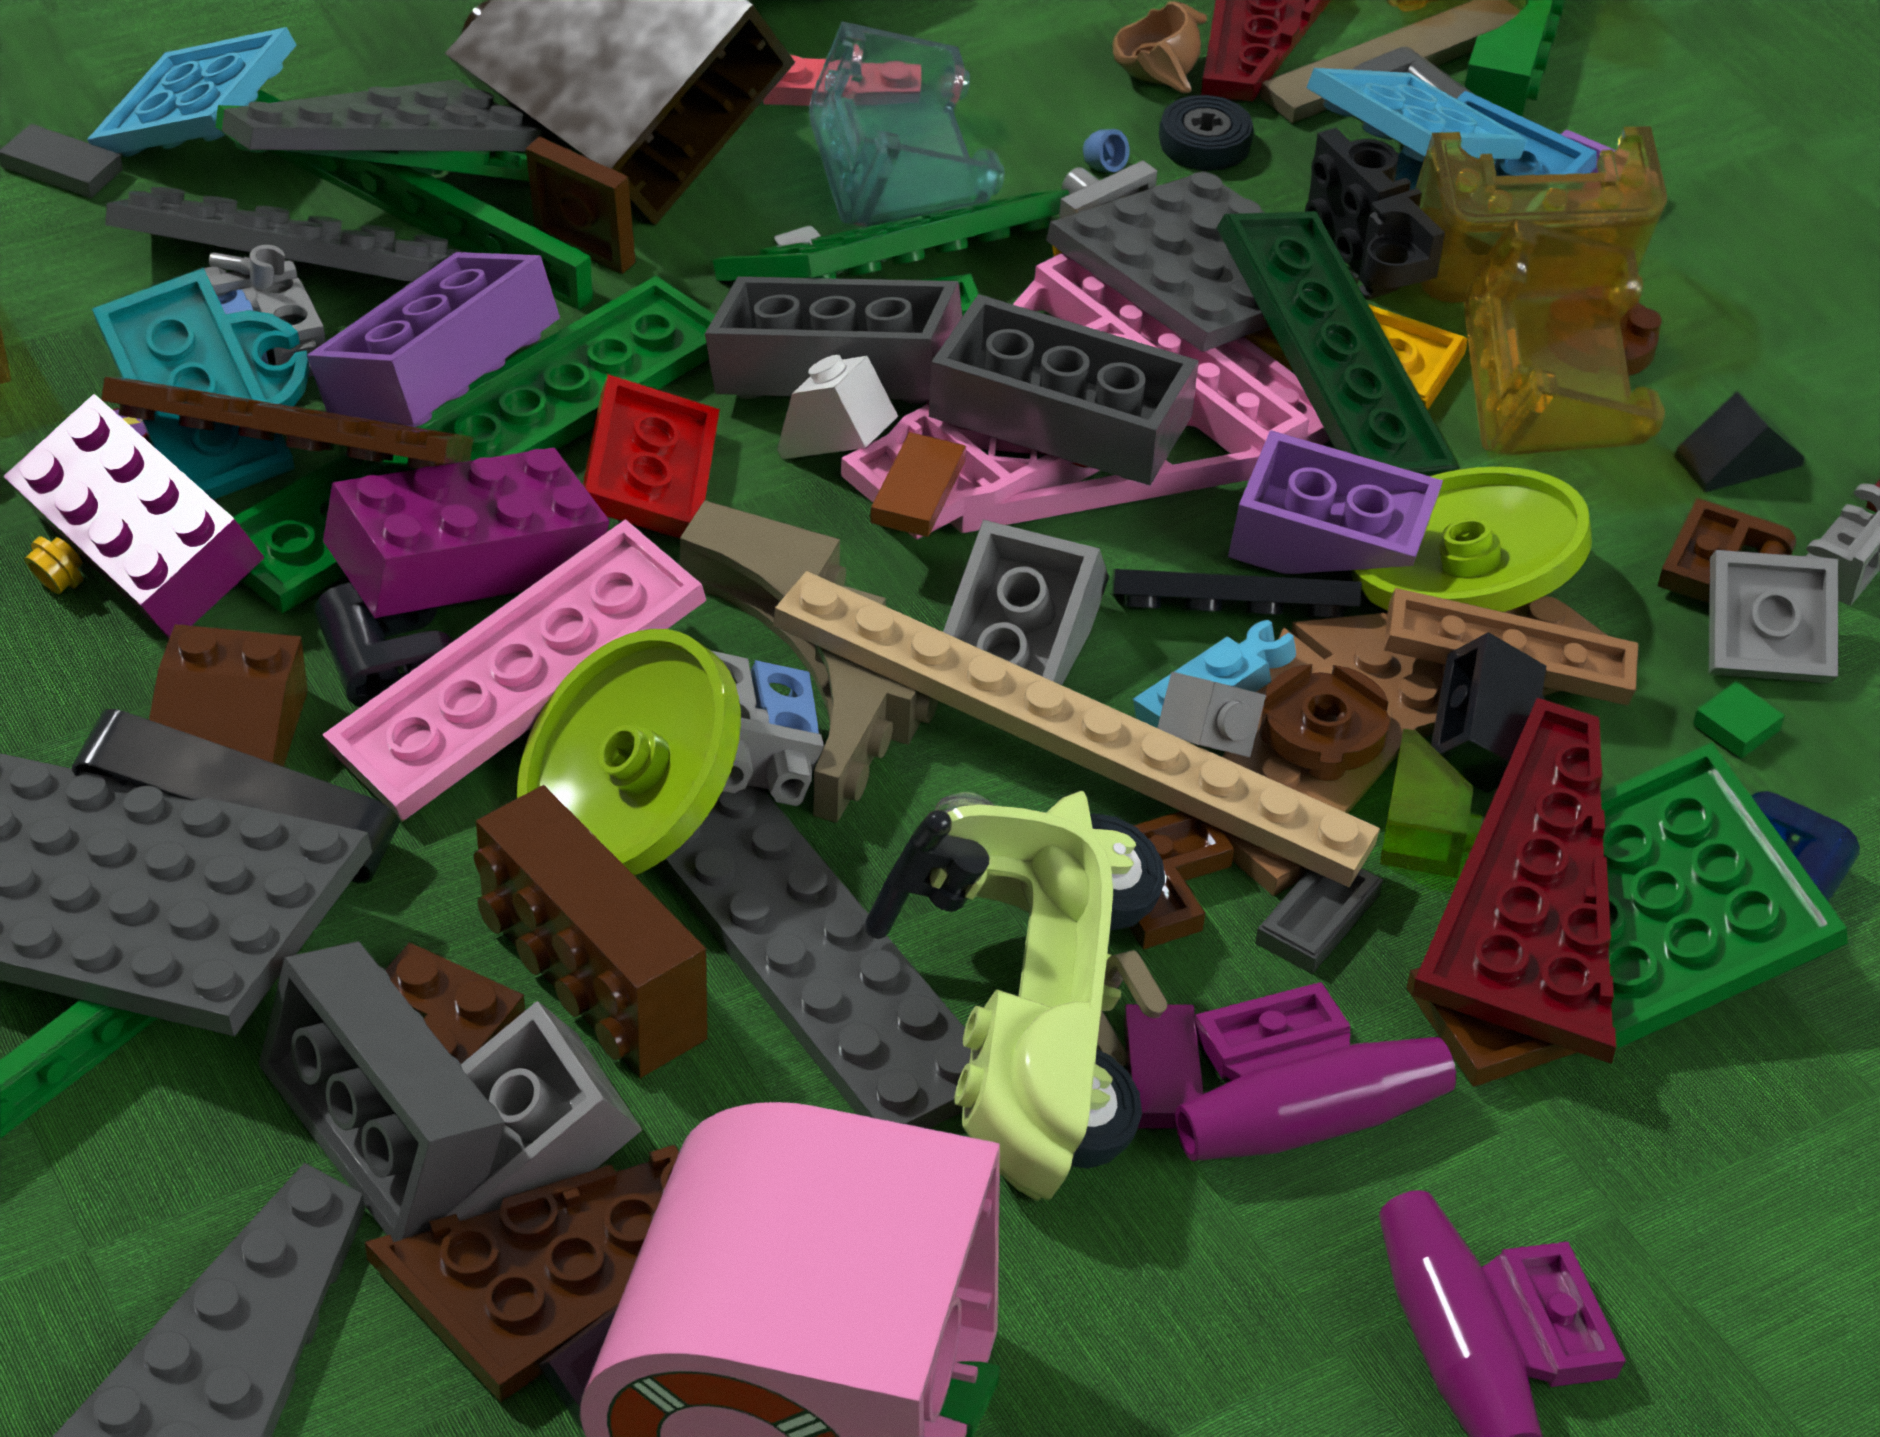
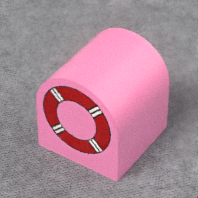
[580,1102,1000,1437]

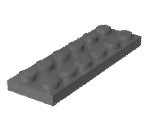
[105,187,465,282]

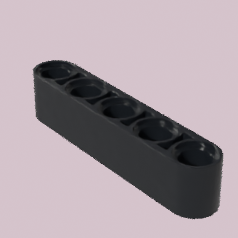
[72,709,400,883]

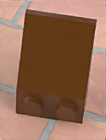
[149,624,308,767]

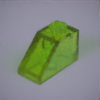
[1379,728,1482,878]

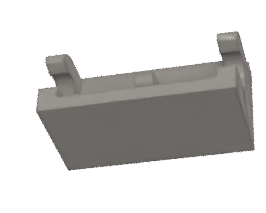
[1806,484,1880,606]

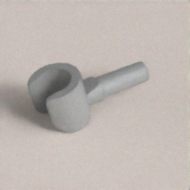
[209,245,284,290]

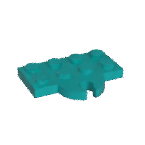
[92,268,310,500]

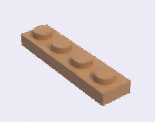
[1384,588,1638,706]

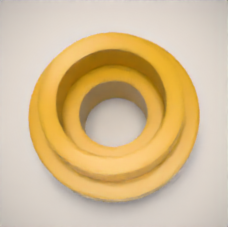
[24,536,83,594]

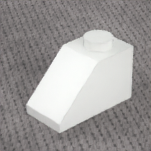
[777,355,898,459]

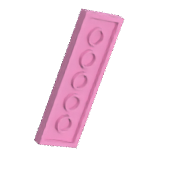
[322,519,707,822]

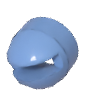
[1083,129,1130,172]

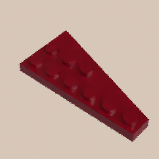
[1412,698,1616,1064]

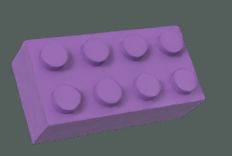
[307,252,560,427]

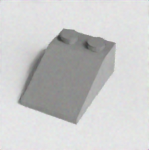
[943,520,1109,685]
[445,1001,643,1221]

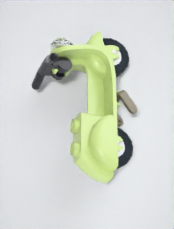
[864,791,1167,1201]

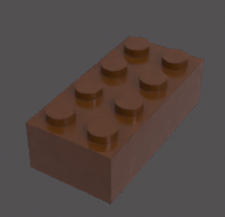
[474,785,707,1078]

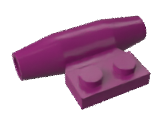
[1175,982,1456,1161]
[1379,1190,1626,1437]

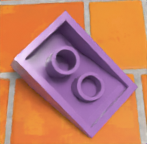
[1228,430,1443,574]

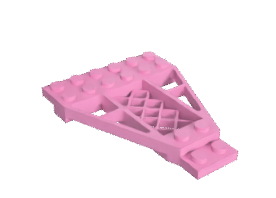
[841,253,1330,540]

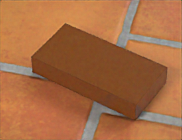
[870,432,966,537]

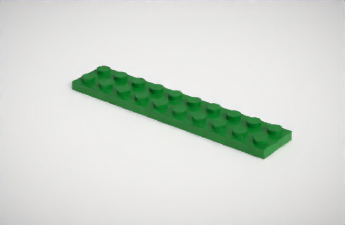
[233,276,715,614]

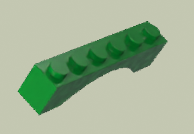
[1464,0,1566,117]

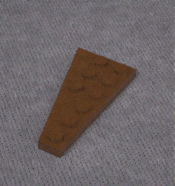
[101,377,474,469]
[365,1145,679,1402]

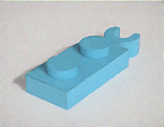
[1133,620,1296,728]

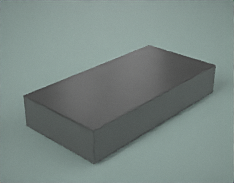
[0,124,123,198]
[1255,868,1383,974]

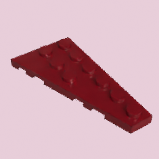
[1201,0,1331,101]

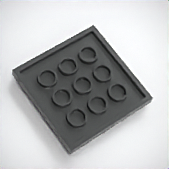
[1046,171,1360,352]

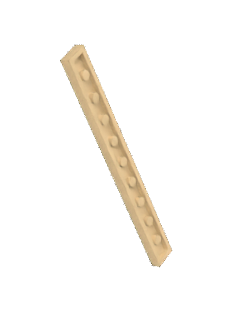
[773,571,1380,887]

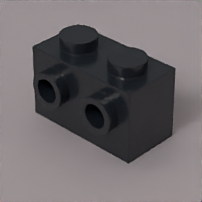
[1428,632,1547,793]

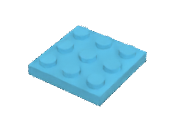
[87,27,296,157]
[1306,68,1528,164]

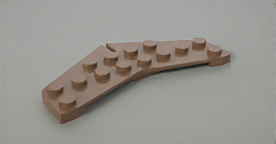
[1221,596,1608,896]

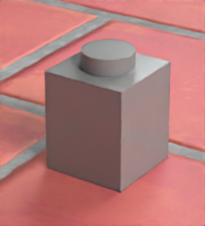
[1157,672,1266,757]

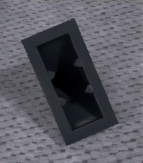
[1674,391,1805,493]

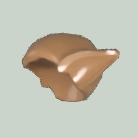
[1113,1,1207,93]

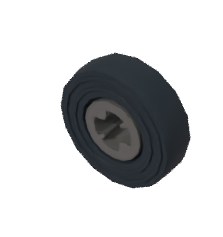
[1158,95,1254,171]

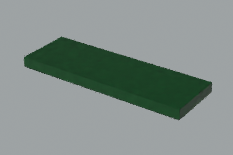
[1216,211,1460,476]

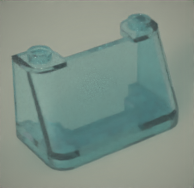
[809,21,1004,227]

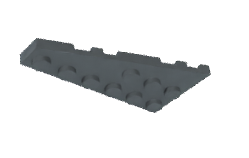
[222,79,543,151]
[53,1163,365,1437]

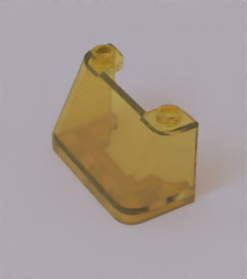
[1464,218,1665,456]

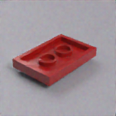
[583,374,720,538]

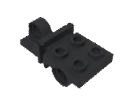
[1305,127,1445,300]

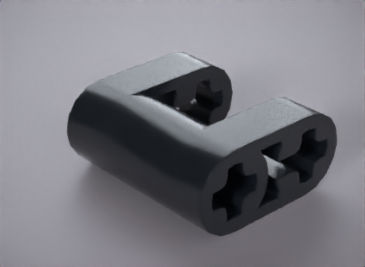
[315,582,453,707]

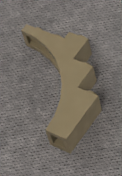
[680,501,938,823]

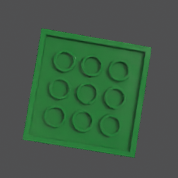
[1601,742,1848,1049]

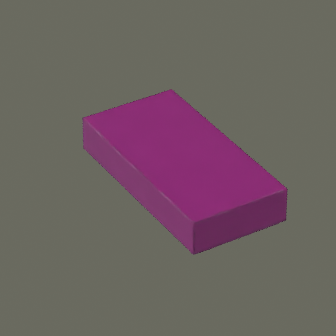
[1123,1004,1203,1128]

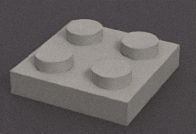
[1709,550,1838,683]

